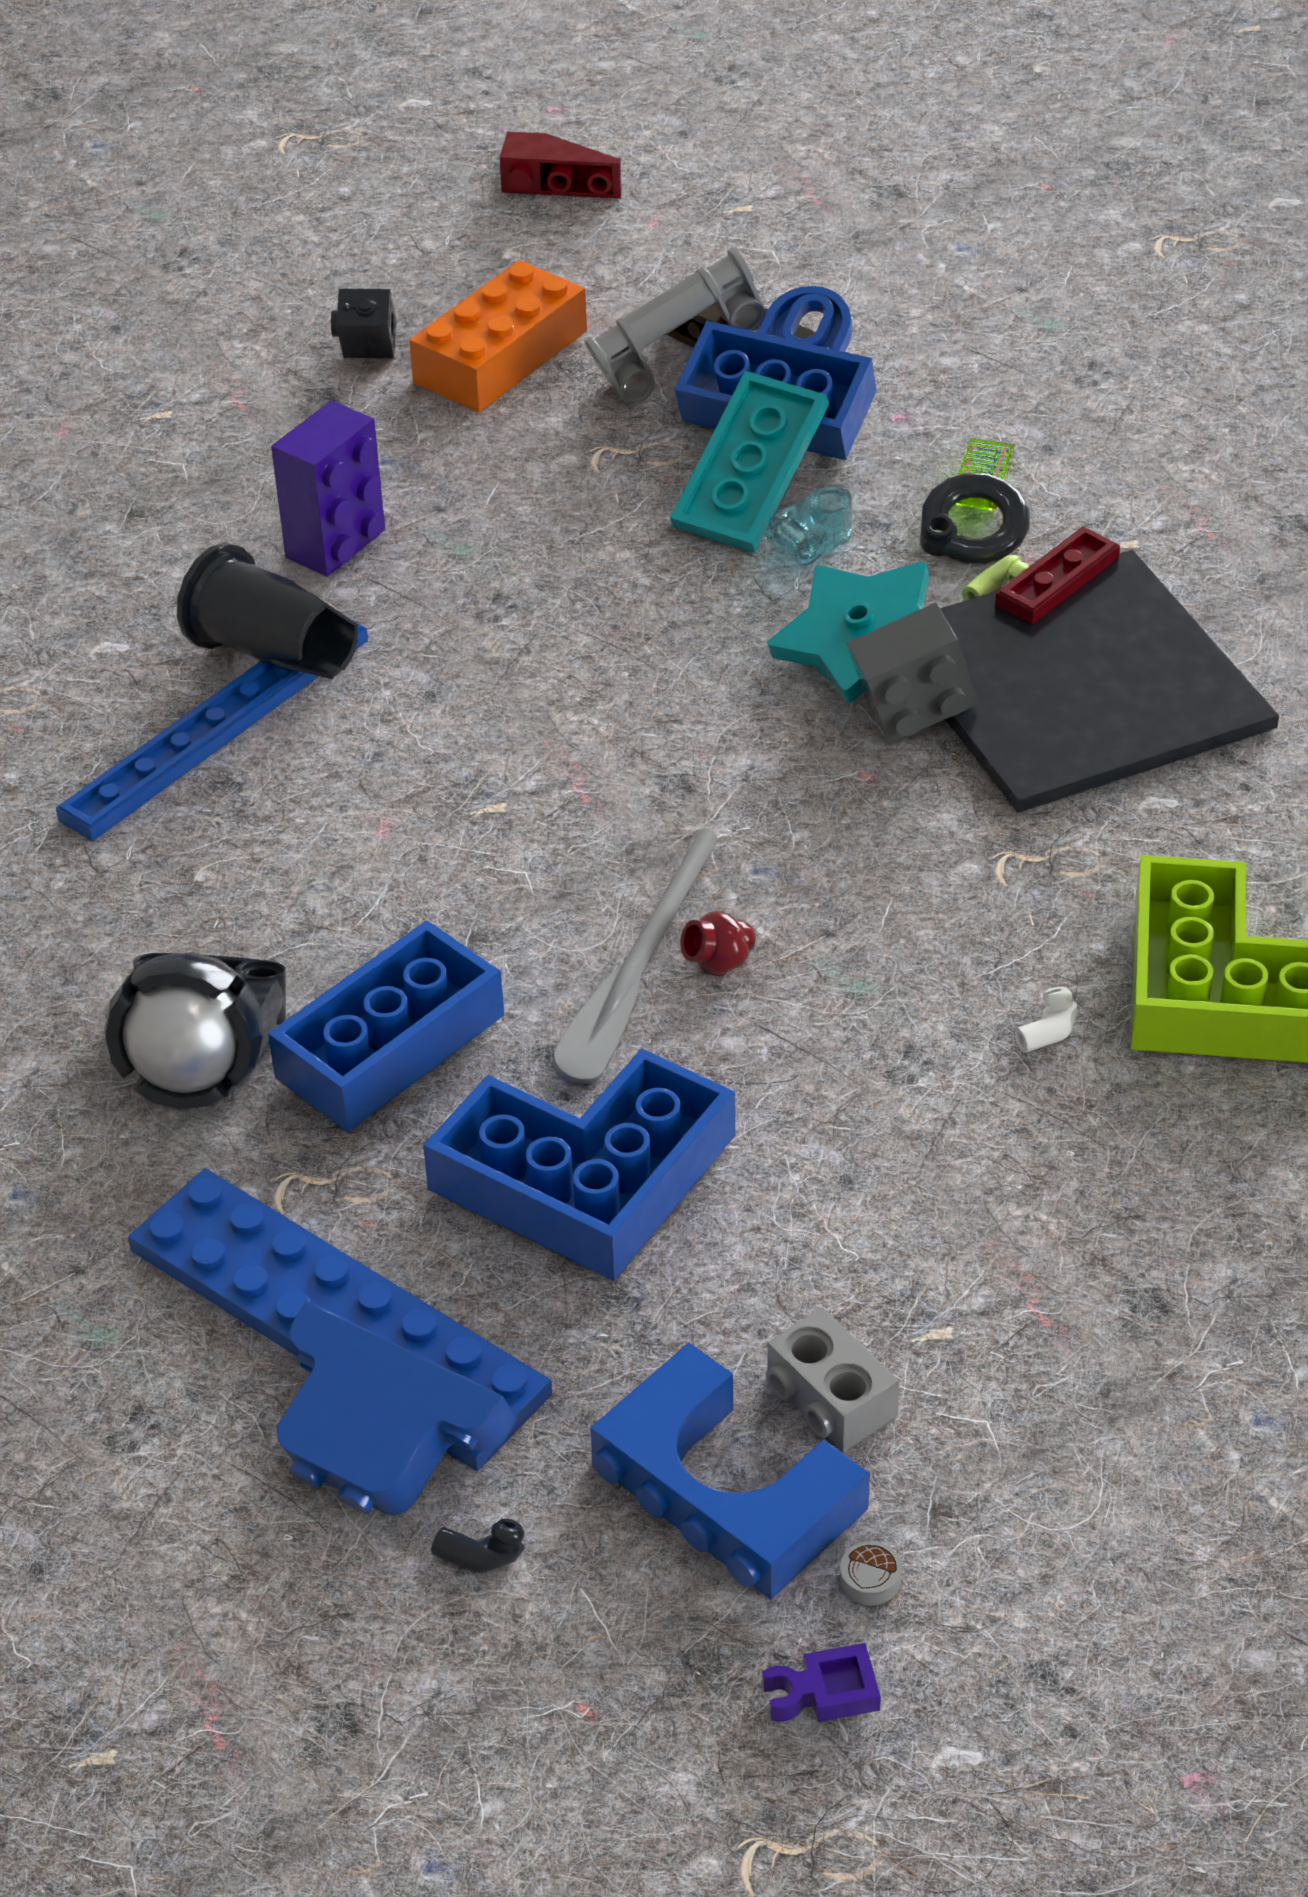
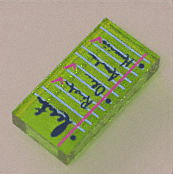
[956,438,1015,510]

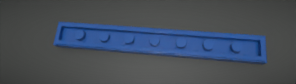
[56,620,368,842]

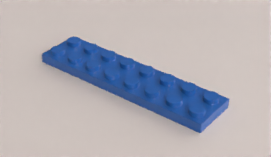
[128,1168,552,1471]

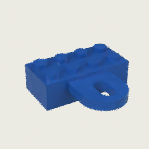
[674,286,877,460]

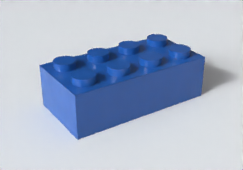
[268,920,504,1132]

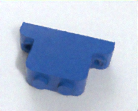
[277,1301,517,1515]

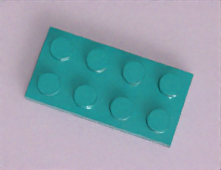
[670,371,829,553]

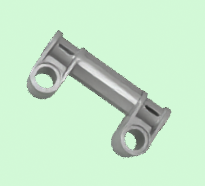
[585,247,766,404]

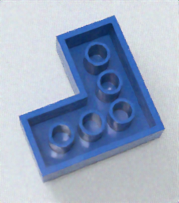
[423,1048,736,1281]

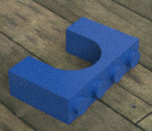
[590,1342,870,1600]

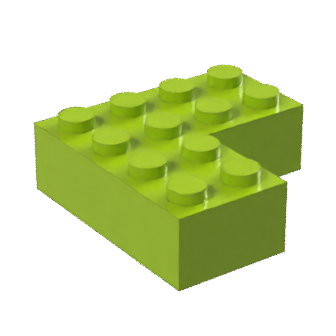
[1131,855,1308,1063]

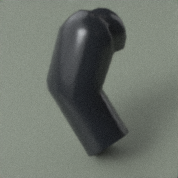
[431,1519,525,1573]

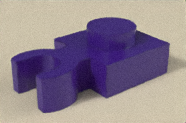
[762,1643,881,1722]

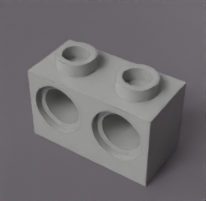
[766,1307,899,1453]

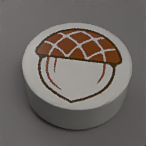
[839,1541,902,1606]

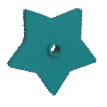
[767,561,929,703]

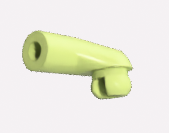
[962,555,1030,600]

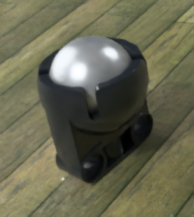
[104,952,286,1110]

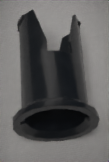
[177,542,358,679]

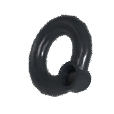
[920,473,1030,564]

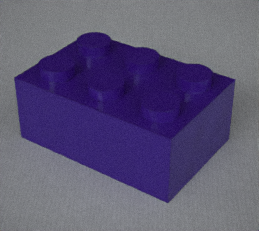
[271,400,385,577]

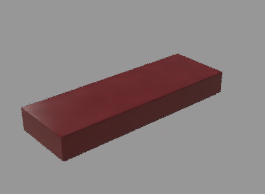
[995,526,1120,625]

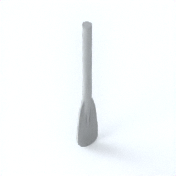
[552,829,718,1084]

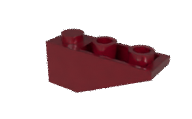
[499,131,622,199]

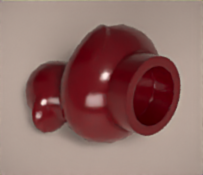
[680,911,756,976]

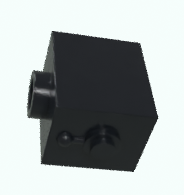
[331,289,397,358]

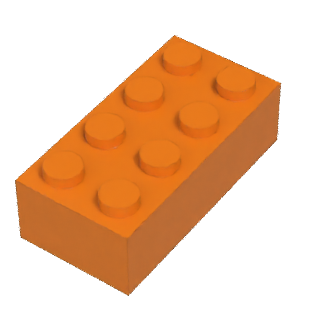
[409,260,587,413]

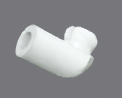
[1015,987,1078,1053]

